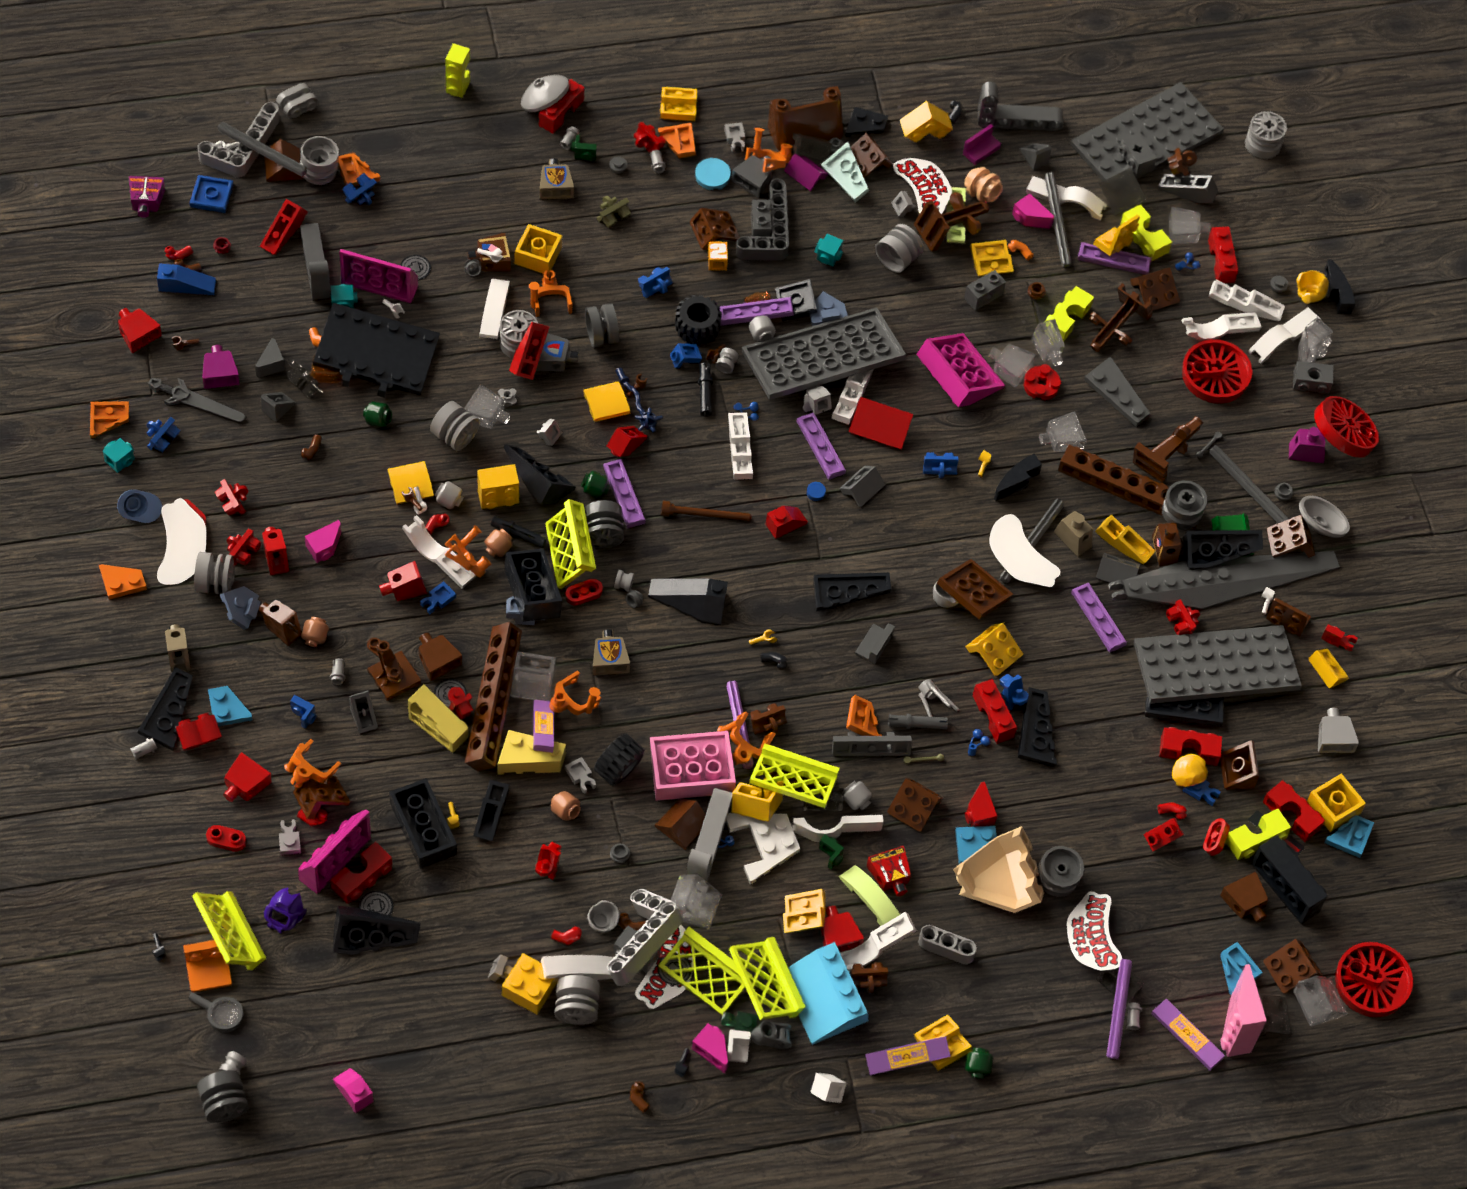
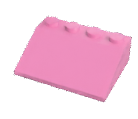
[650,731,736,801]
[1221,964,1267,1057]

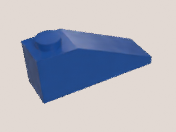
[157,263,216,295]

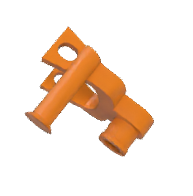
[745,128,792,173]
[529,270,572,317]
[444,525,491,578]
[549,670,601,715]
[717,712,776,765]
[284,739,341,788]

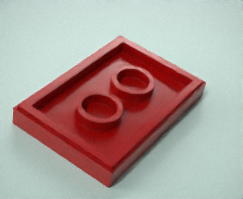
[849,397,914,450]

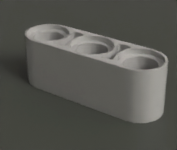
[918,925,977,964]

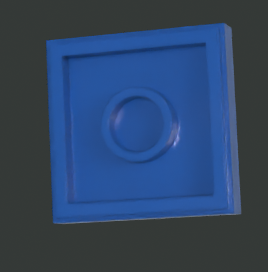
[189,175,234,213]

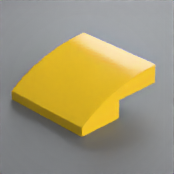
[660,87,697,121]
[970,240,1014,276]
[583,381,630,422]
[387,461,434,505]
[783,889,825,934]
[914,1015,972,1071]

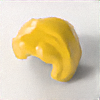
[1297,270,1329,304]
[1172,754,1208,787]

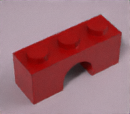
[539,79,585,134]
[1208,227,1238,283]
[972,679,1017,744]
[1159,727,1222,766]
[1263,780,1325,842]
[330,841,392,904]

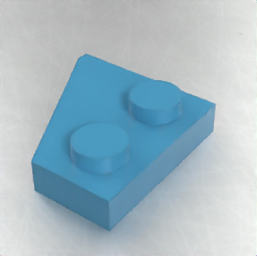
[208,686,252,726]
[1324,815,1374,858]
[955,826,996,864]
[1220,942,1263,995]

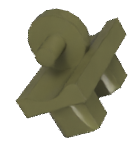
[596,196,631,228]

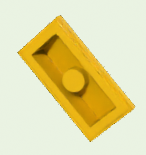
[1309,649,1349,688]

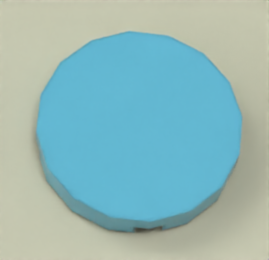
[695,158,731,190]

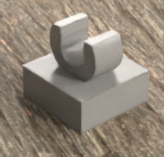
[891,191,916,217]
[537,419,562,446]
[488,955,513,981]

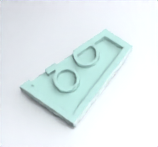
[821,142,869,202]

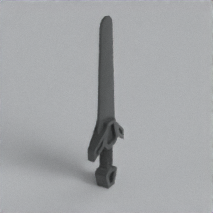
[148,378,245,422]

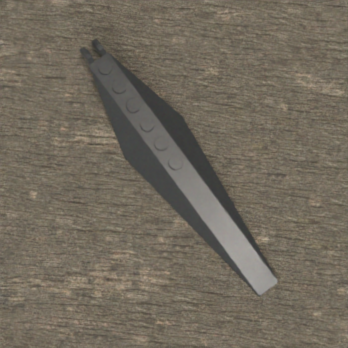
[1108,551,1340,610]

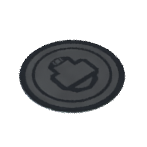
[400,255,431,280]
[434,679,467,707]
[359,891,394,915]
[657,954,692,985]

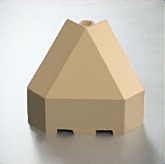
[953,826,1044,913]

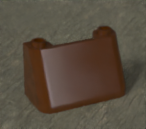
[768,86,844,152]

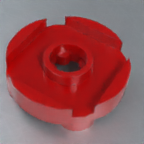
[1024,364,1061,400]

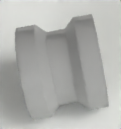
[614,570,634,592]

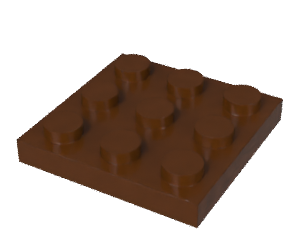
[937,559,1013,619]

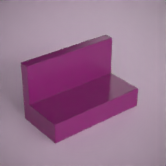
[963,124,1001,165]
[784,153,828,191]

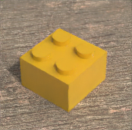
[515,224,562,274]
[477,464,519,509]
[1307,773,1366,832]
[502,953,558,1014]

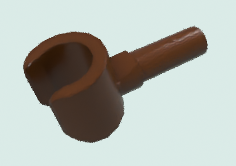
[172,336,199,350]
[706,344,726,364]
[626,374,647,398]
[402,487,423,511]

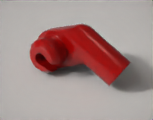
[1158,802,1187,819]
[297,809,328,826]

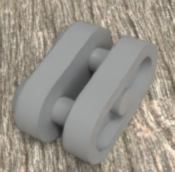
[276,83,318,118]

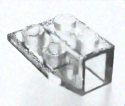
[1298,317,1333,363]
[511,651,556,701]
[671,873,722,929]
[1293,976,1348,1027]

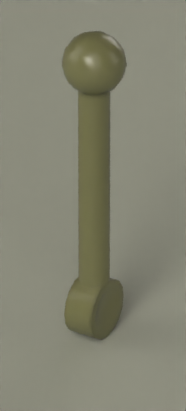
[903,754,944,765]

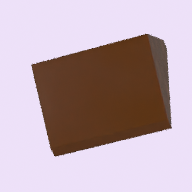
[264,139,303,182]
[1220,740,1259,790]
[655,798,706,850]

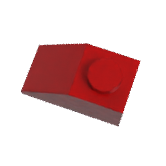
[607,426,648,457]
[766,505,808,539]
[965,782,997,827]

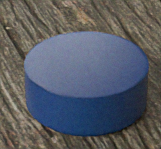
[806,482,826,501]

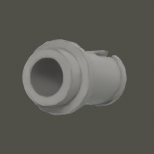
[560,126,580,150]
[650,150,666,174]
[330,659,345,685]
[130,738,157,760]
[1126,1003,1142,1030]

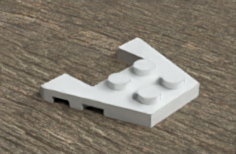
[726,813,800,884]

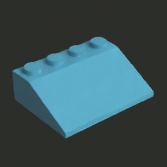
[788,942,868,1045]

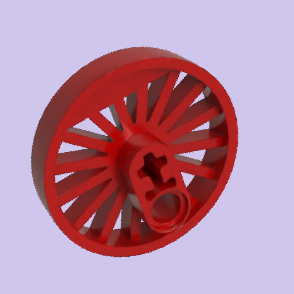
[1182,339,1252,404]
[1314,396,1379,458]
[1335,942,1413,1017]

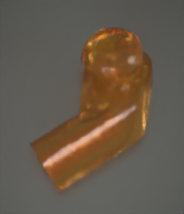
[744,292,772,303]

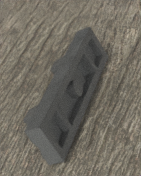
[832,732,912,756]

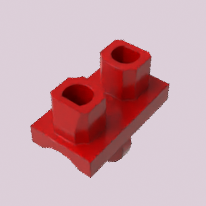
[634,122,666,154]
[215,479,249,516]
[226,528,261,566]
[1166,599,1200,635]
[448,687,473,720]
[1144,818,1184,852]
[535,842,562,880]

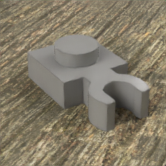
[724,123,745,152]
[565,757,596,794]
[279,819,301,855]

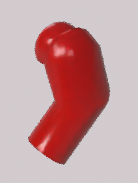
[165,245,193,260]
[425,514,450,535]
[551,927,582,945]

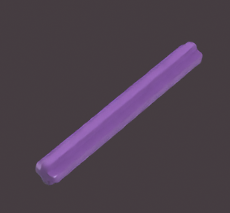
[727,681,754,769]
[1106,959,1132,1059]

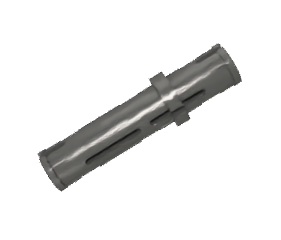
[888,714,948,730]

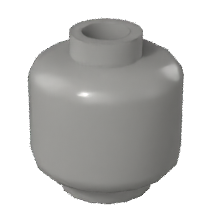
[749,316,775,342]
[434,481,464,509]
[843,781,872,810]

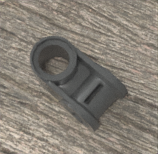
[751,1021,792,1049]

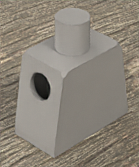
[1318,708,1359,753]

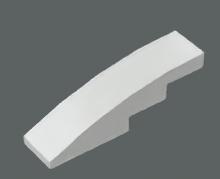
[479,279,510,339]
[1209,279,1285,321]
[832,369,874,425]
[728,413,753,479]
[541,955,614,980]

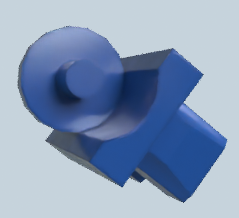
[343,173,377,205]
[638,267,673,298]
[146,417,180,453]
[923,452,958,478]
[1000,674,1029,711]

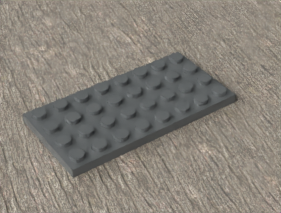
[1070,82,1224,192]
[742,308,906,400]
[1134,625,1302,704]

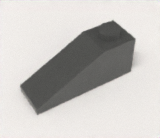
[1158,174,1218,203]

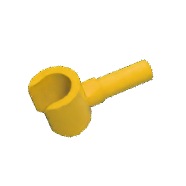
[978,450,991,477]
[749,630,777,645]
[446,802,460,829]

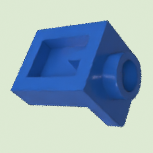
[670,343,702,368]
[290,695,316,729]

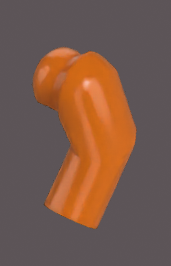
[1008,240,1034,260]
[309,328,321,347]

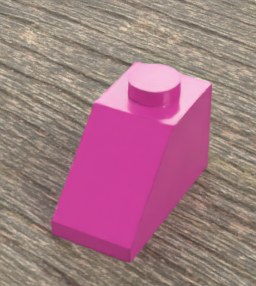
[1012,194,1054,229]
[305,520,341,563]
[692,1023,728,1073]
[333,1068,373,1113]

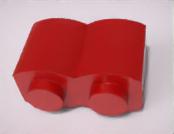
[176,712,222,751]

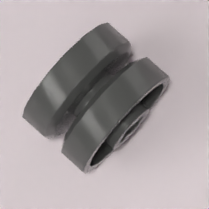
[585,303,619,348]
[1162,480,1207,529]
[1036,846,1084,897]

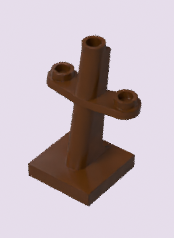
[914,192,989,252]
[1089,283,1152,352]
[1132,416,1203,483]
[367,637,421,701]

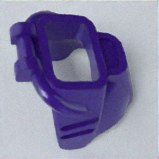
[264,887,307,934]

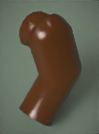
[174,259,202,272]
[301,435,322,460]
[618,913,646,932]
[630,1081,650,1113]

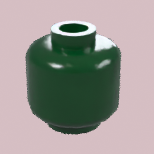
[363,402,392,427]
[581,471,610,498]
[965,1048,993,1079]

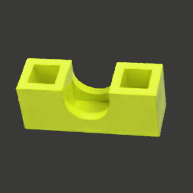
[445,44,470,98]
[1121,204,1172,261]
[1045,286,1094,343]
[1225,809,1291,860]

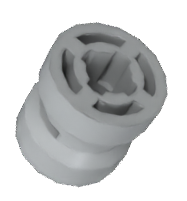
[715,348,739,374]
[219,1051,247,1074]

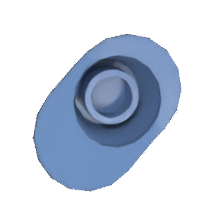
[117,490,162,523]

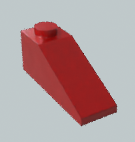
[260,199,308,255]
[509,322,550,380]

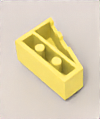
[408,684,469,753]
[498,730,566,775]

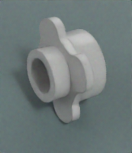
[498,388,517,407]

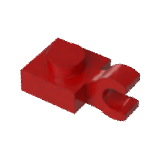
[1321,624,1358,651]

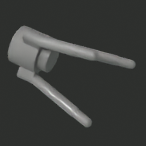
[918,679,959,717]

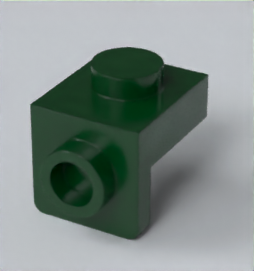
[571,135,597,161]
[819,834,844,870]

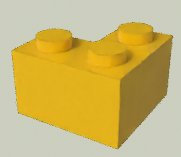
[900,101,953,142]
[731,777,784,822]

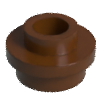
[1027,282,1046,300]

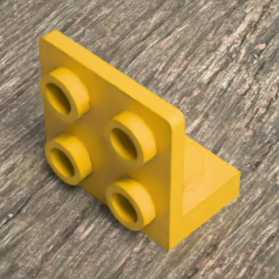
[1093,215,1140,256]
[965,623,1023,676]

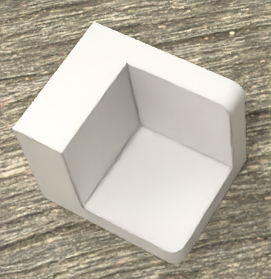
[727,1030,750,1063]
[811,1073,847,1103]

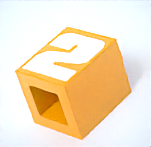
[708,241,728,270]

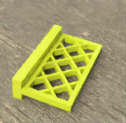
[545,499,596,589]
[749,744,840,808]
[192,891,266,970]
[658,927,753,1016]
[729,937,805,1020]

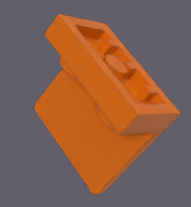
[183,938,232,992]

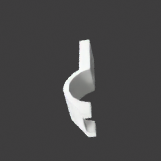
[1026,176,1107,221]
[1249,308,1321,364]
[1182,312,1262,341]
[402,515,476,589]
[792,815,883,842]
[840,912,916,972]

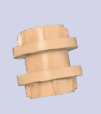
[964,167,1003,203]

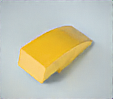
[1095,515,1156,564]

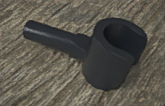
[152,933,166,961]
[674,1048,690,1077]

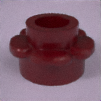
[213,237,231,254]

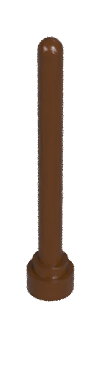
[661,501,752,521]

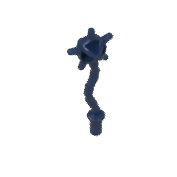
[615,368,663,433]

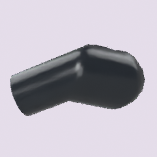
[949,100,962,124]
[760,652,788,669]

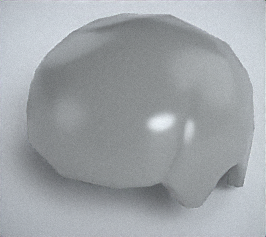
[933,581,959,608]
[587,900,620,933]

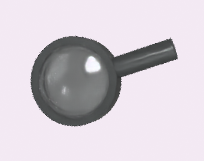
[188,992,243,1032]

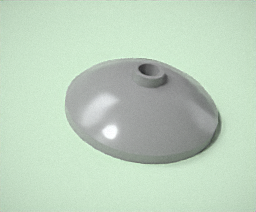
[521,75,570,112]
[1299,496,1350,538]

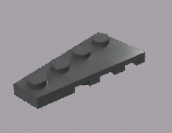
[1084,356,1150,427]

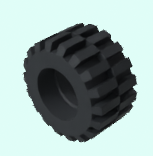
[675,295,722,345]
[594,733,645,786]

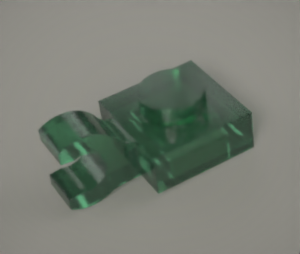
[720,1011,758,1036]

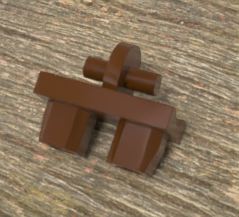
[1168,148,1197,176]
[750,703,787,735]
[851,962,888,993]

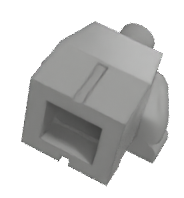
[803,385,832,415]

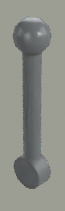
[1196,432,1222,458]

